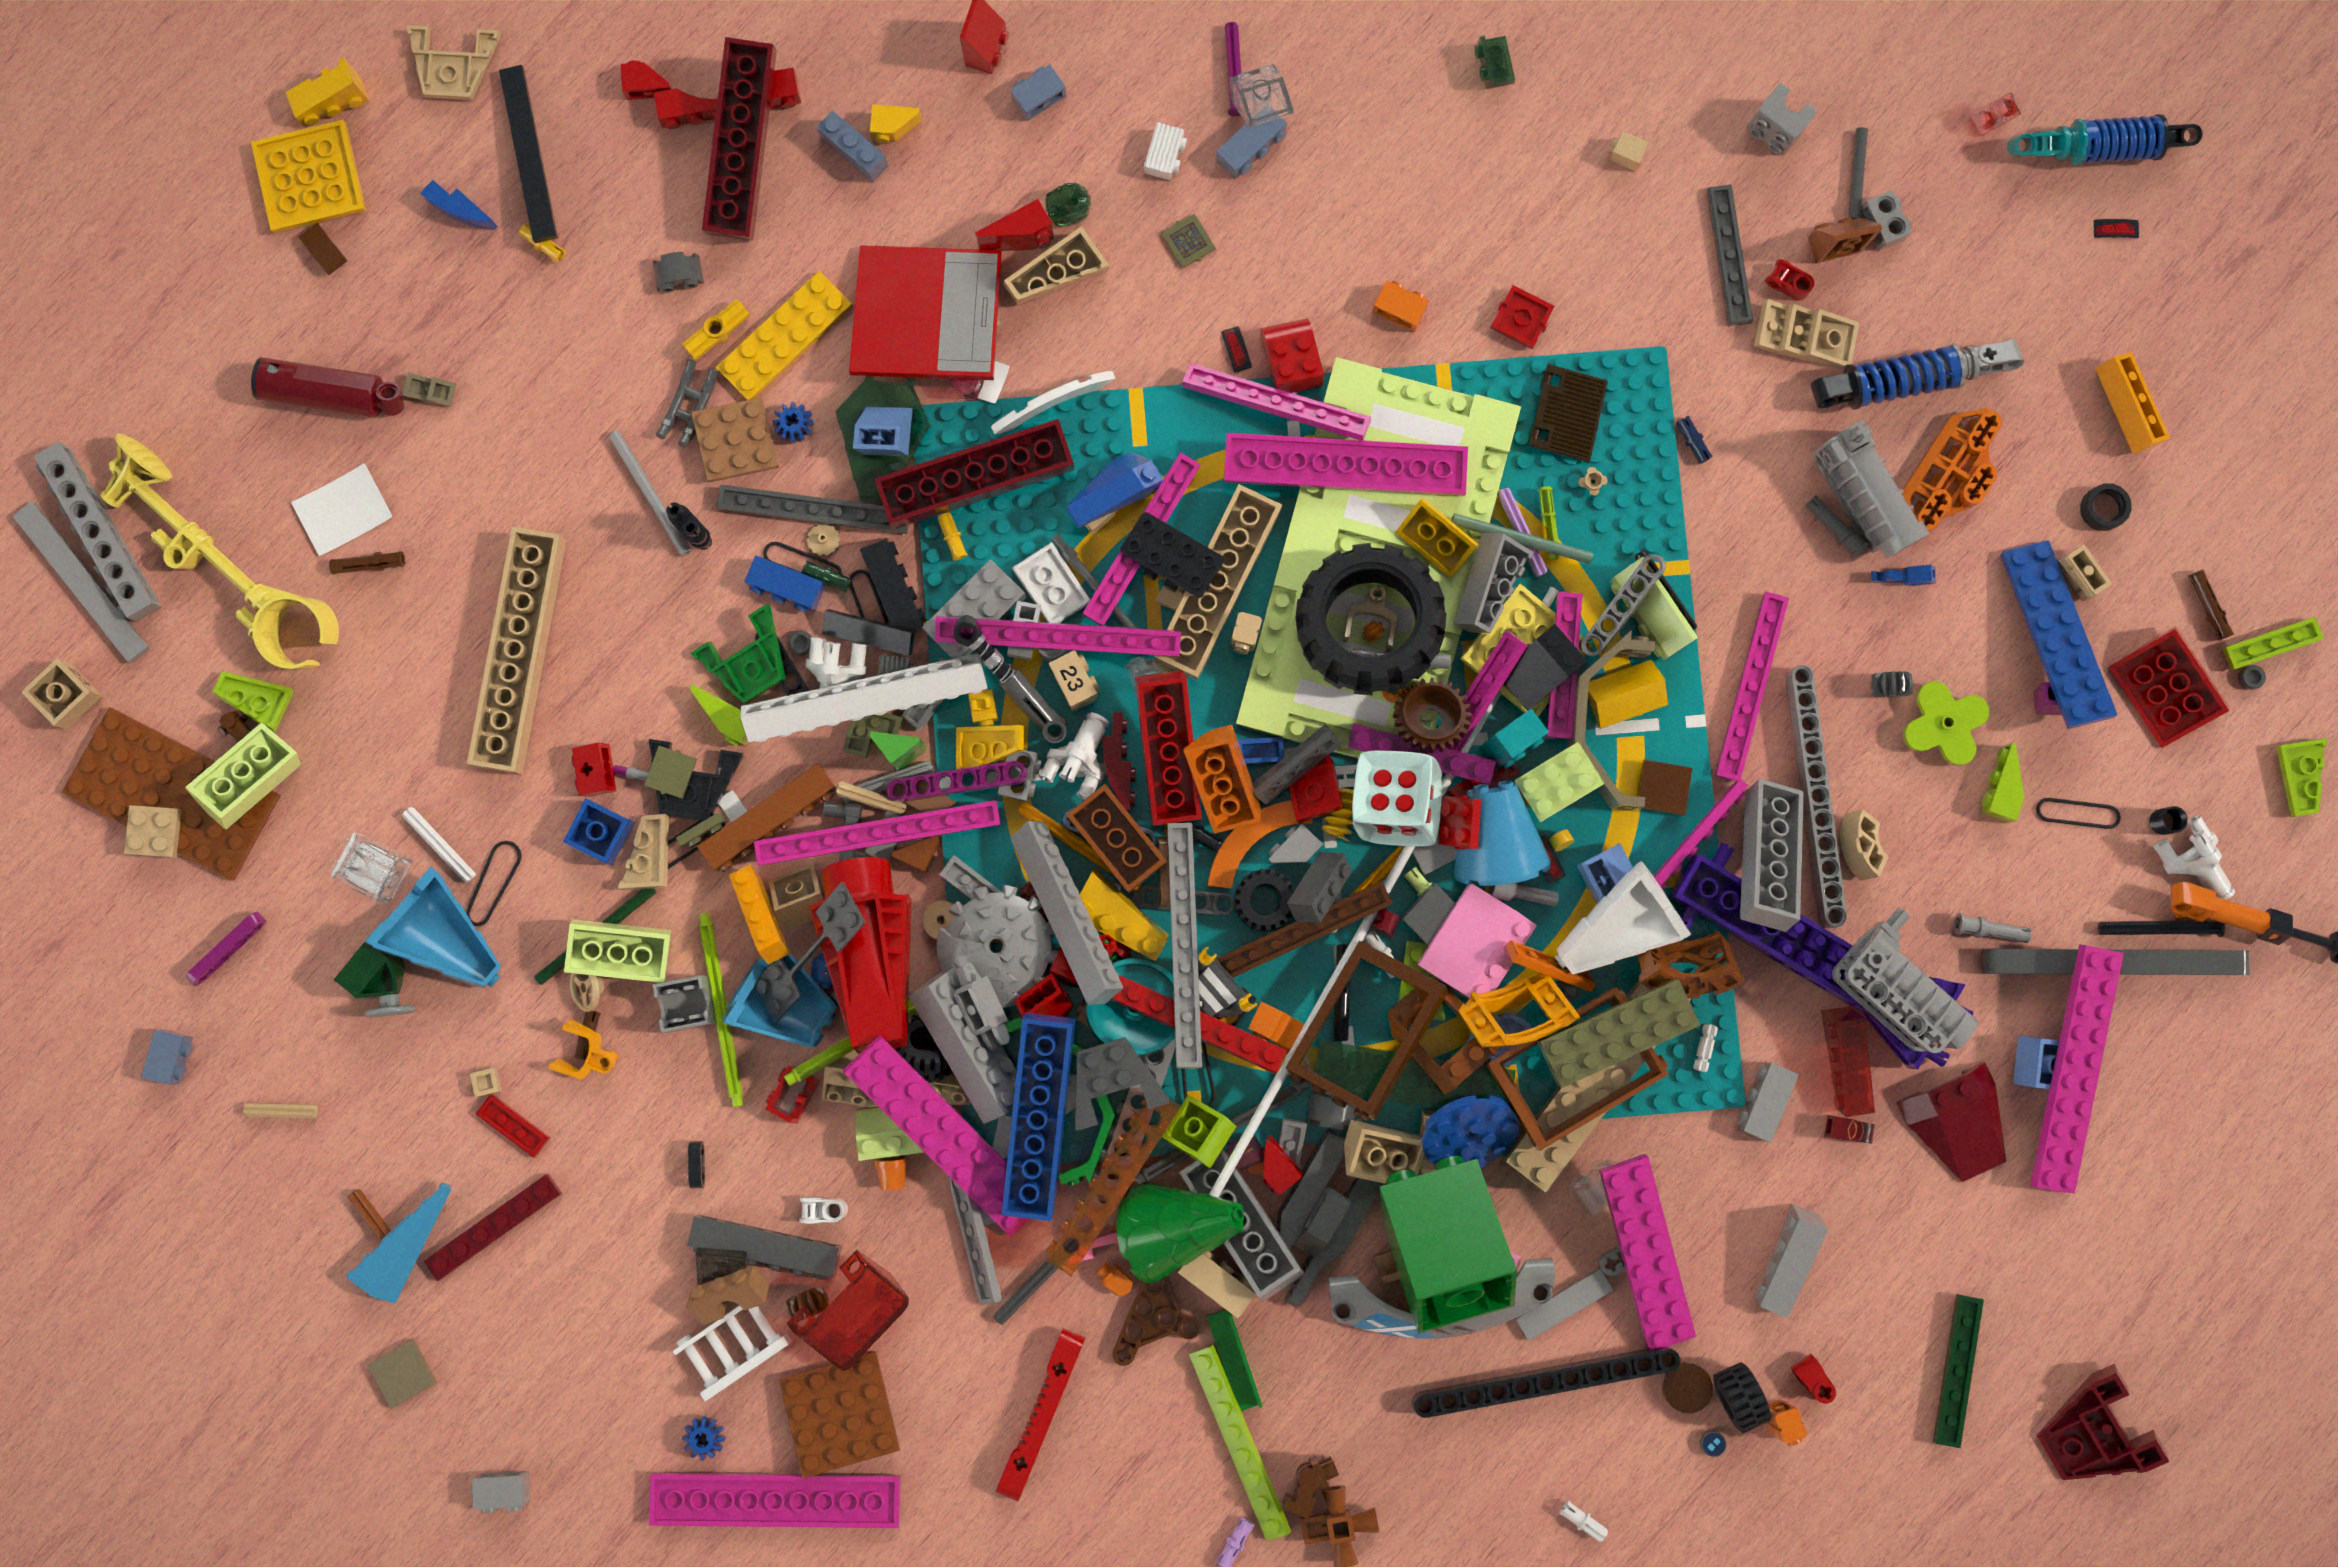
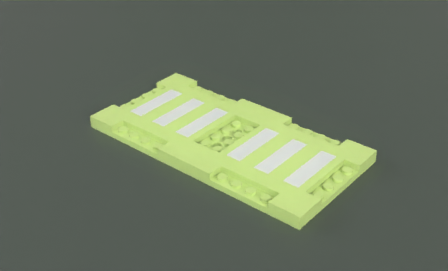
[1235,357,1521,759]

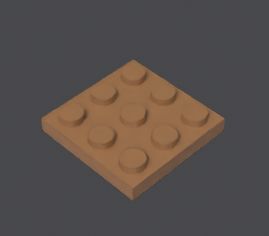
[691,397,779,483]

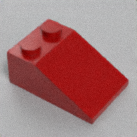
[960,0,1009,74]
[975,199,1054,251]

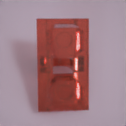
[1971,92,2021,136]

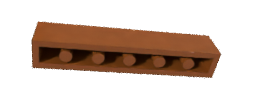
[697,763,836,872]

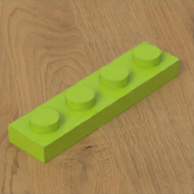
[2222,617,2324,671]

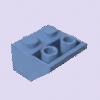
[853,407,912,456]
[1576,843,1633,904]

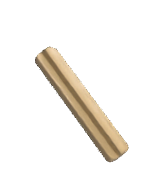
[836,781,906,816]
[243,1103,318,1119]

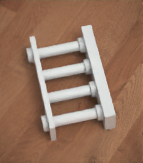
[673,1306,792,1401]

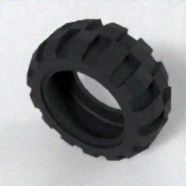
[1295,543,1447,696]

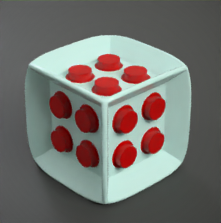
[1352,751,1442,846]

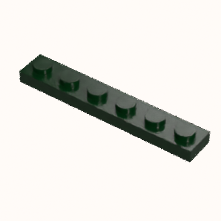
[1933,1294,1984,1449]

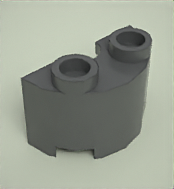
[653,252,704,293]
[1306,1093,1356,1130]

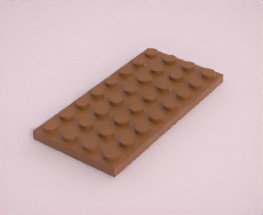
[61,707,281,881]

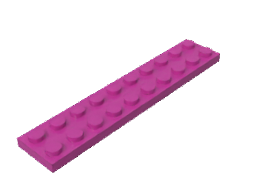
[1224,433,1468,496]
[2030,944,2124,1194]
[843,1035,1029,1237]
[649,1473,901,1528]

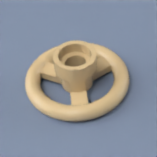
[570,973,604,1012]

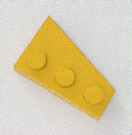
[956,725,1024,770]

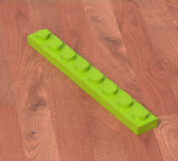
[1189,1344,1291,1541]

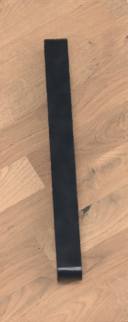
[1412,1347,1681,1418]

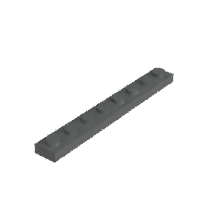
[717,485,909,535]

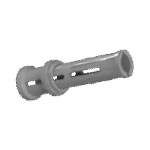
[1953,913,2032,943]

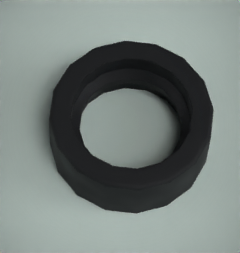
[2080,483,2132,531]

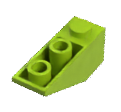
[1981,743,2025,823]

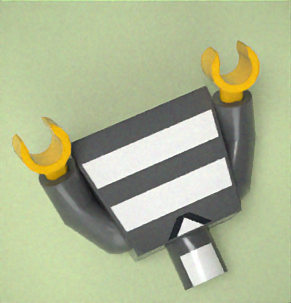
[1198,946,1257,1018]

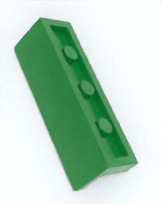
[1206,1309,1263,1411]

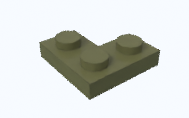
[842,713,903,758]

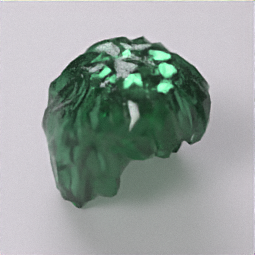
[1045,182,1091,227]

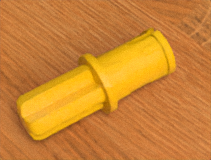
[938,512,968,561]

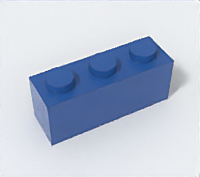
[744,555,825,613]

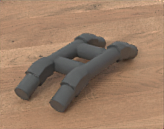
[656,359,719,448]

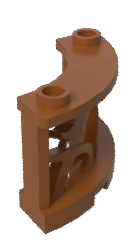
[1637,931,1745,999]

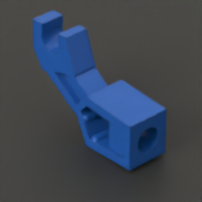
[1871,564,1936,586]

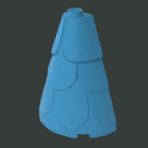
[365,866,501,988]

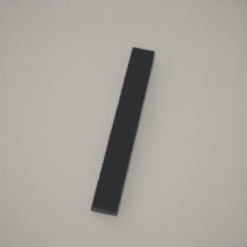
[499,65,558,243]

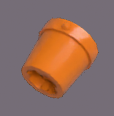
[874,1155,907,1190]

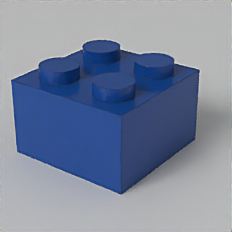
[563,798,635,866]

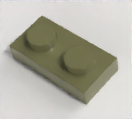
[676,812,727,848]

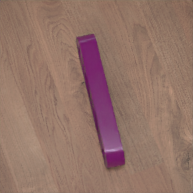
[185,911,266,986]

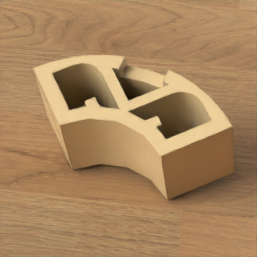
[1839,809,1889,881]

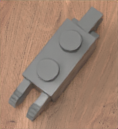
[954,962,1010,1050]

